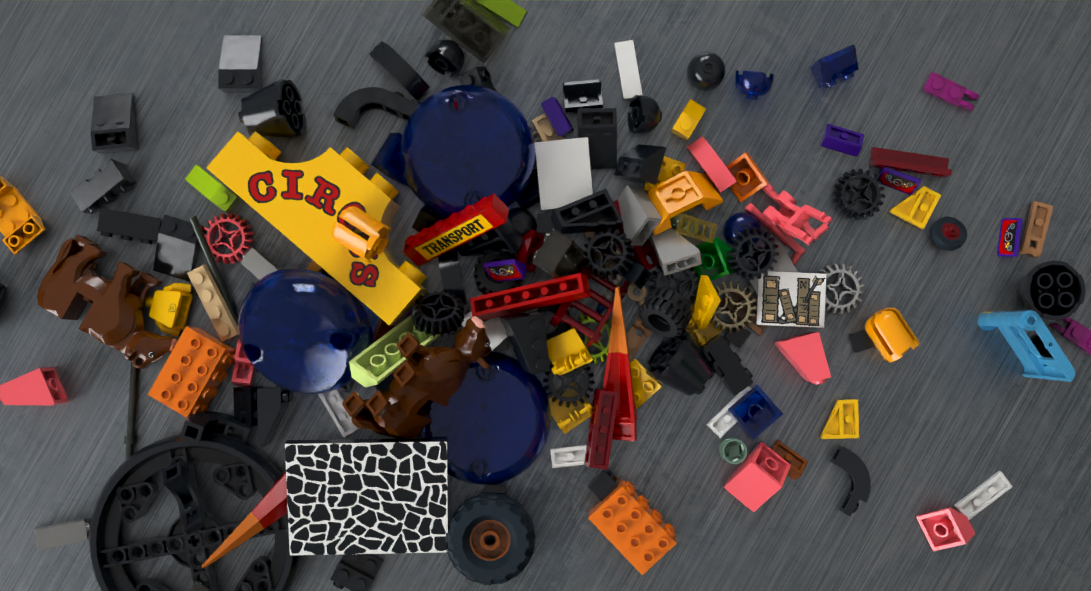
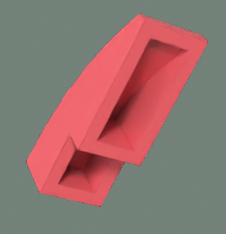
[687,136,737,194]
[231,324,261,387]

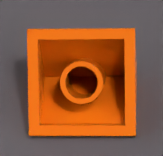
[726,152,769,203]

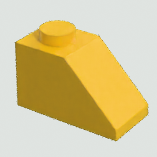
[670,99,706,141]

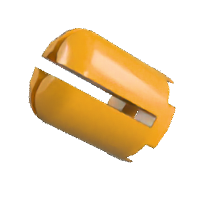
[332,206,392,263]
[864,307,920,363]

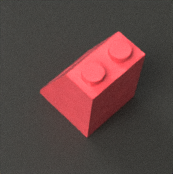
[774,332,831,385]
[0,367,69,406]
[724,441,791,512]

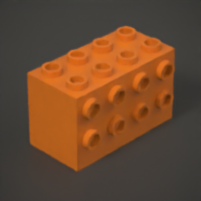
[148,326,236,418]
[588,479,677,575]

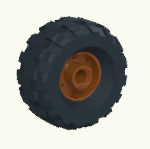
[445,493,535,585]

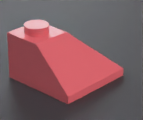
[916,507,975,551]

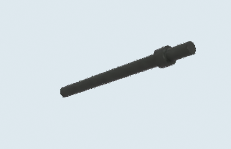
[189,216,240,324]
[124,362,139,459]

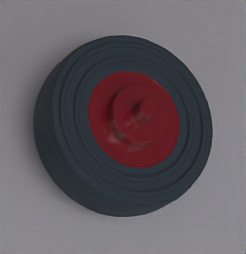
[931,217,967,251]

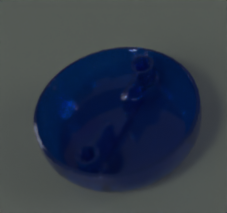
[400,85,535,217]
[238,268,373,394]
[420,351,551,485]

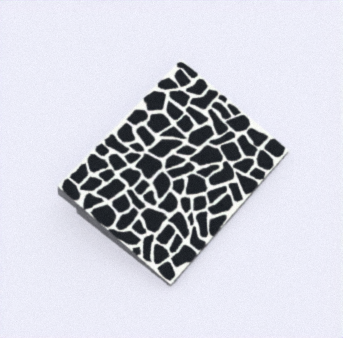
[285,438,448,555]

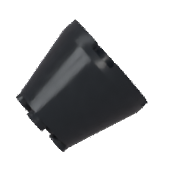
[238,79,305,138]
[1019,261,1085,320]
[646,329,716,396]

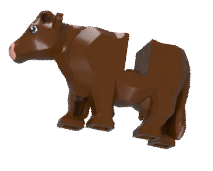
[37,235,177,369]
[342,316,492,439]

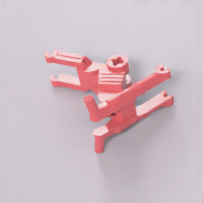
[744,184,833,266]

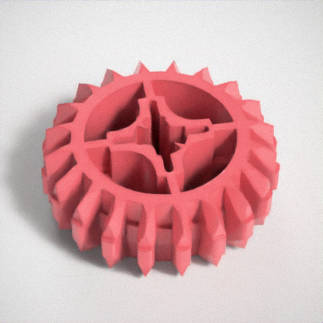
[203,213,254,264]

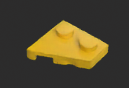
[889,186,941,229]
[693,275,721,329]
[820,399,859,439]

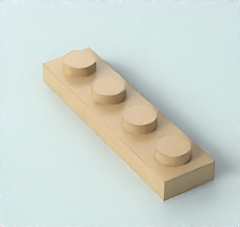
[187,264,241,342]

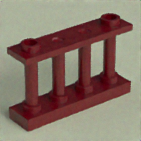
[549,261,629,348]

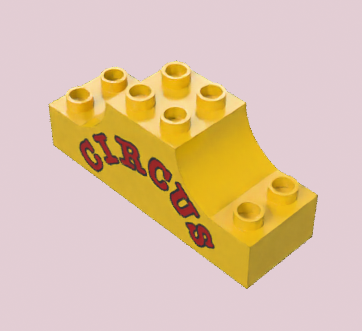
[206,131,428,326]

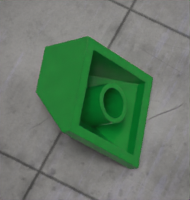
[694,237,736,281]

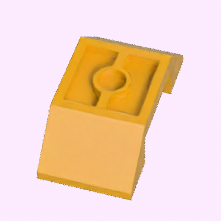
[647,171,723,236]
[0,175,45,255]

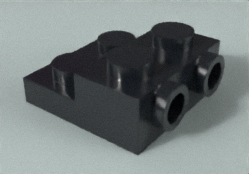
[330,554,384,591]

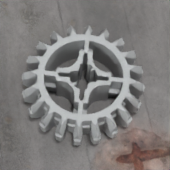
[819,263,865,315]

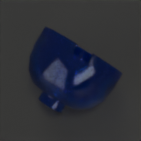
[735,70,774,100]
[722,212,761,250]

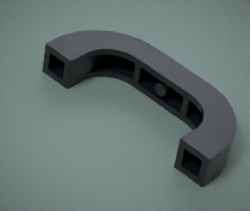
[333,87,446,167]

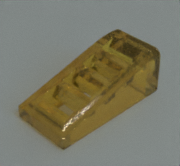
[675,213,718,244]

